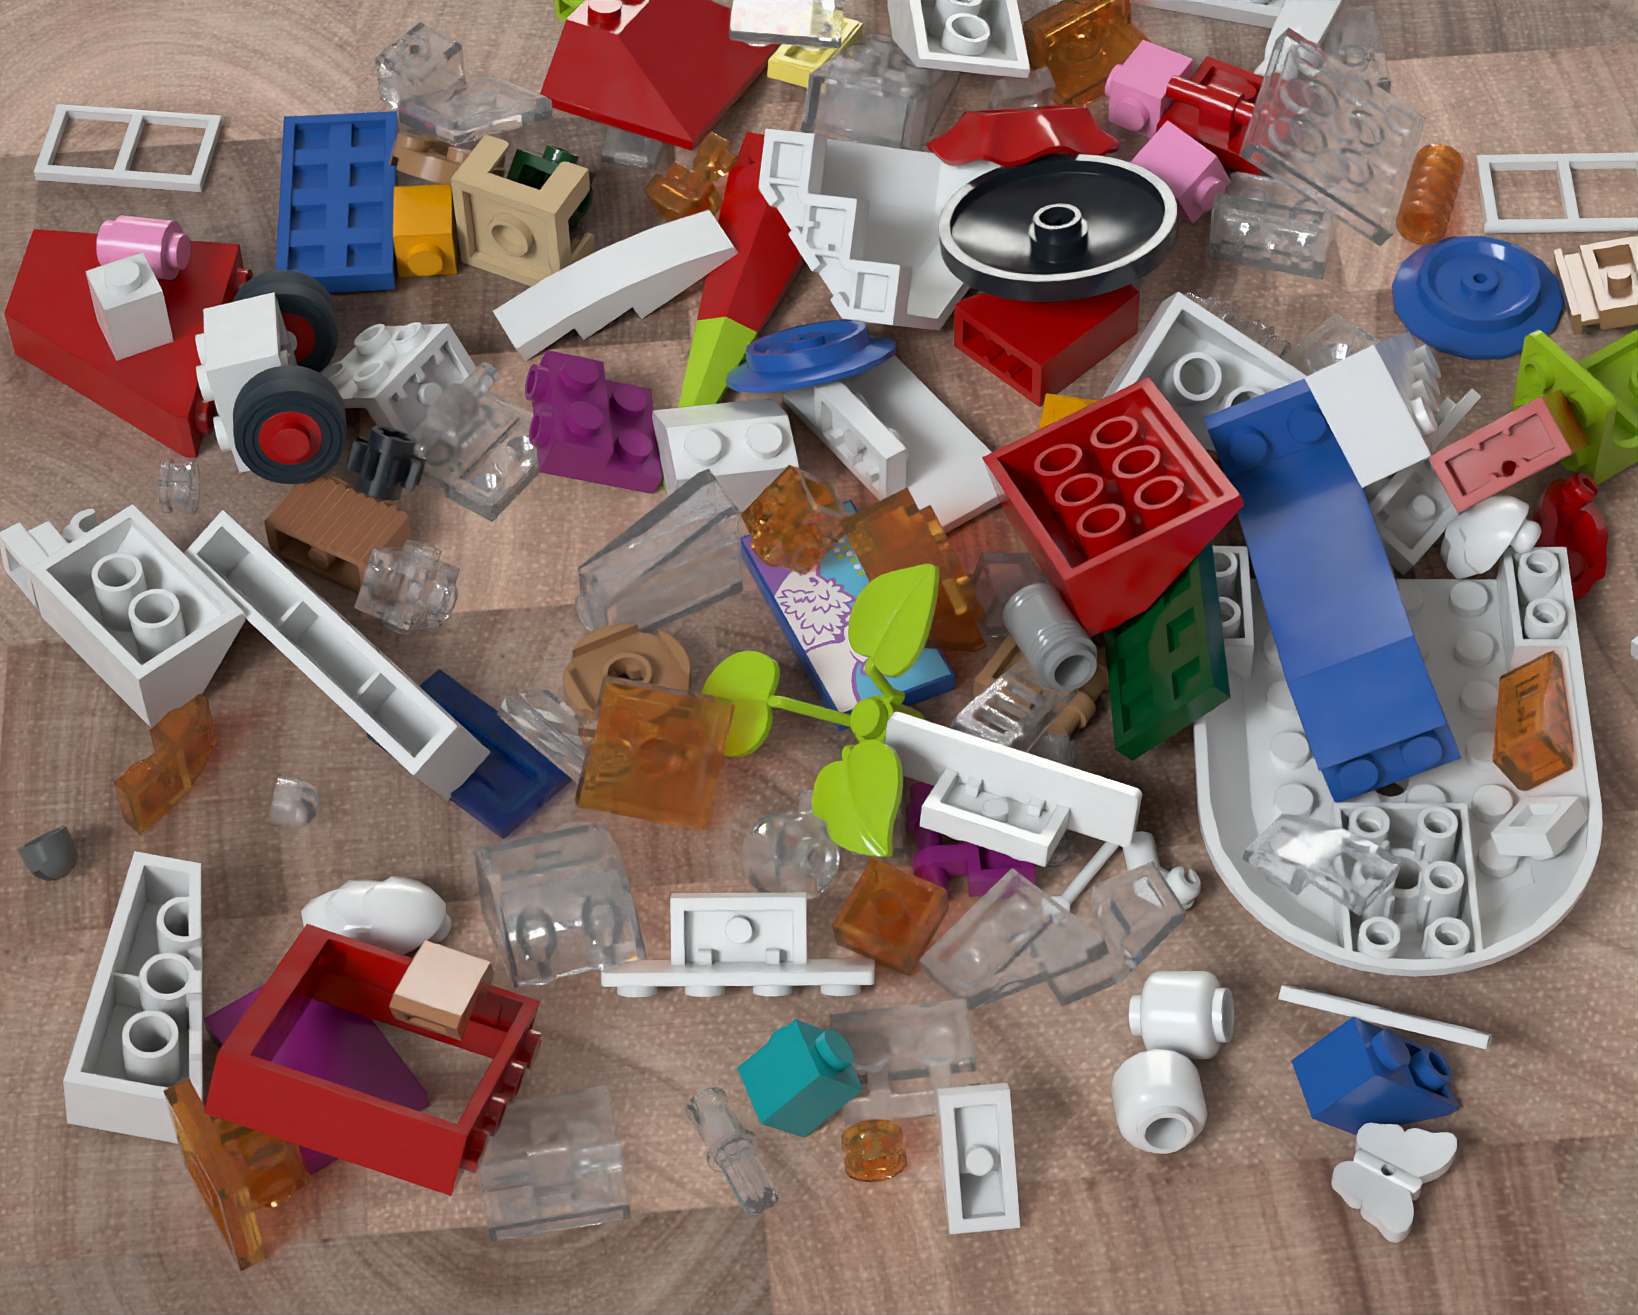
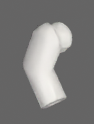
[1122,831,1201,912]

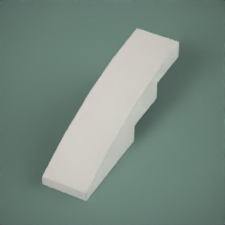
[493,210,738,361]

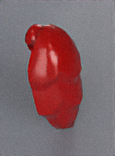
[1532,472,1608,601]

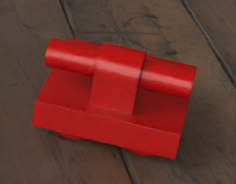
[1156,56,1309,179]

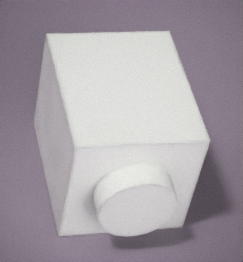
[85,252,174,361]

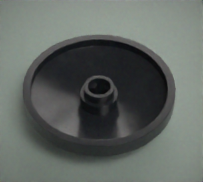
[938,154,1178,302]

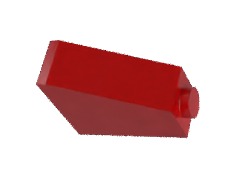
[954,284,1140,407]

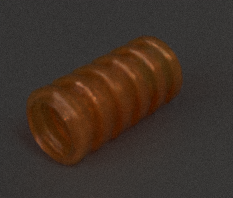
[1395,144,1465,245]

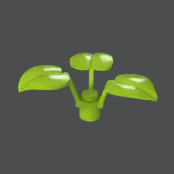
[698,564,940,858]

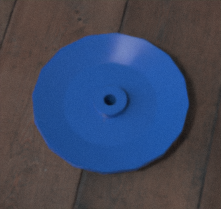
[1391,236,1563,360]
[726,319,896,393]

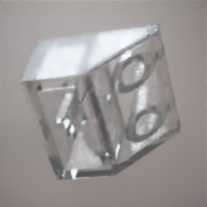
[474,821,646,988]

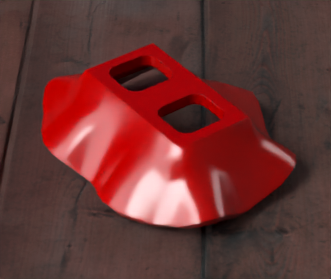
[926,104,1120,167]

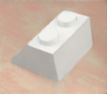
[652,398,799,520]

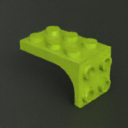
[1511,329,1638,485]

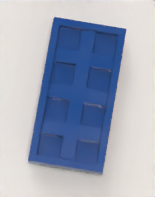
[276,111,399,293]

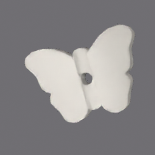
[1331,1122,1457,1243]

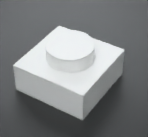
[1490,796,1588,860]

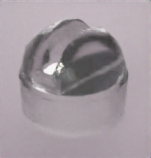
[269,774,320,829]

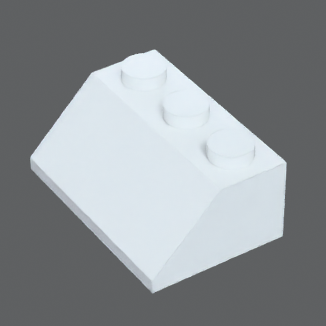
[28,504,245,727]

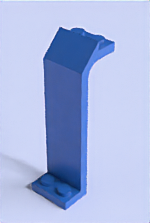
[1204,378,1461,802]

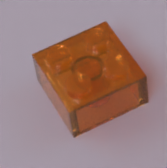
[832,857,949,977]

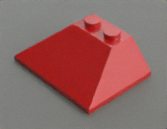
[539,0,788,151]

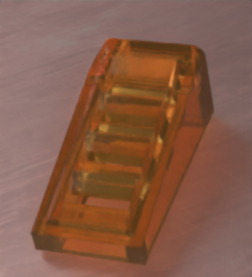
[1492,650,1574,791]

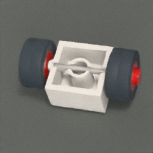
[195,270,347,484]

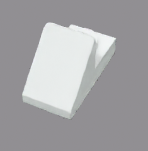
[936,1083,1020,1234]

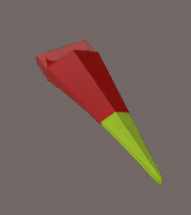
[662,132,805,493]

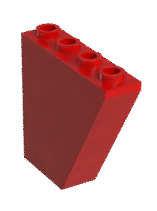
[4,229,253,458]

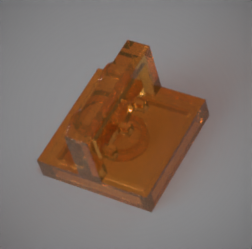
[1022,0,1152,106]
[574,675,735,831]
[163,1079,308,1271]

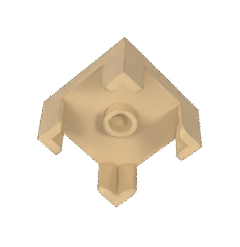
[451,134,596,287]

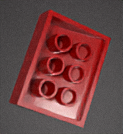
[982,377,1244,638]

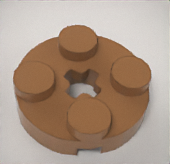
[389,132,506,186]
[563,623,692,745]

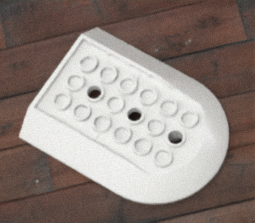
[1193,546,1603,977]

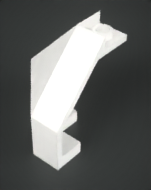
[758,129,1001,330]

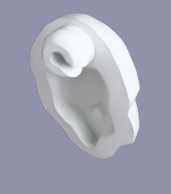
[1440,496,1541,579]
[301,876,452,955]

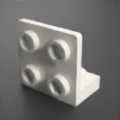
[320,322,485,452]

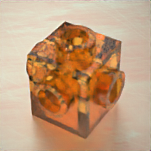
[741,465,854,575]

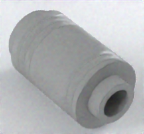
[1003,583,1097,692]

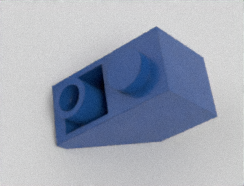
[1291,1017,1459,1135]

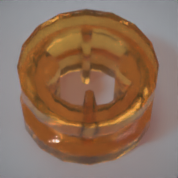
[841,1119,907,1183]

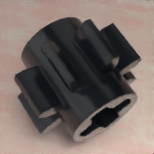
[345,426,427,501]

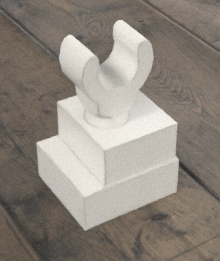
[0,509,97,608]

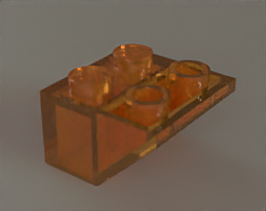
[839,488,987,652]

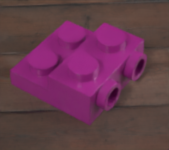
[525,350,662,494]

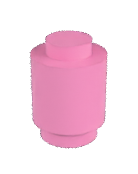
[96,215,191,280]

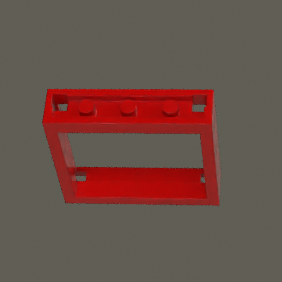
[204,924,542,1196]

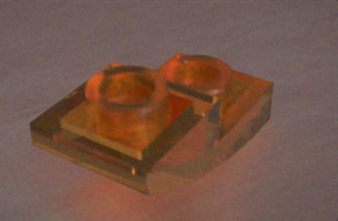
[114,694,217,836]

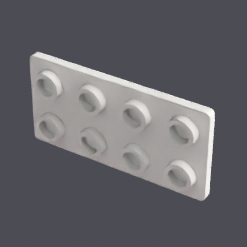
[783,355,1000,544]

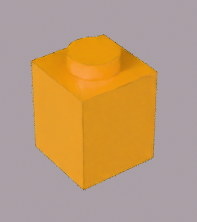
[393,184,457,277]

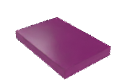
[204,984,429,1175]

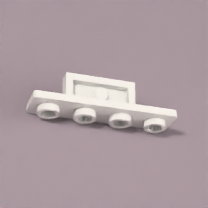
[1364,388,1481,576]
[885,712,1142,867]
[601,892,875,997]

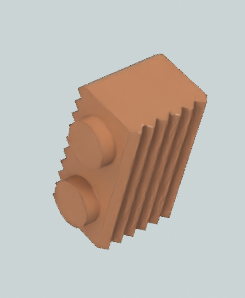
[264,476,414,598]

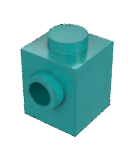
[737,1019,863,1138]

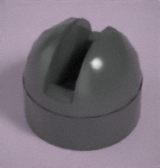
[18,825,78,881]

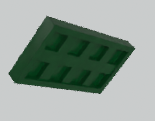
[1104,540,1231,761]

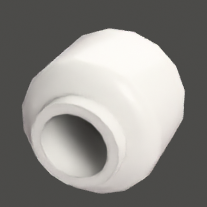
[1129,971,1235,1059]
[1111,1049,1208,1154]

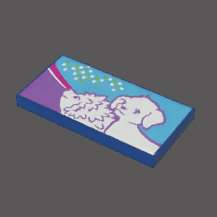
[738,500,955,731]

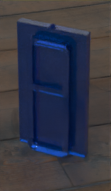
[366,669,577,840]

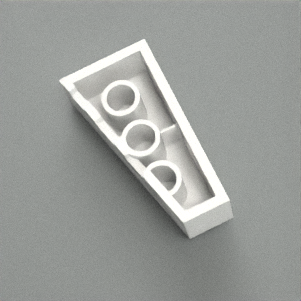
[1305,332,1441,488]
[63,851,204,1148]

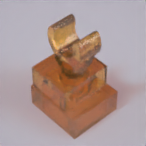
[643,132,738,222]

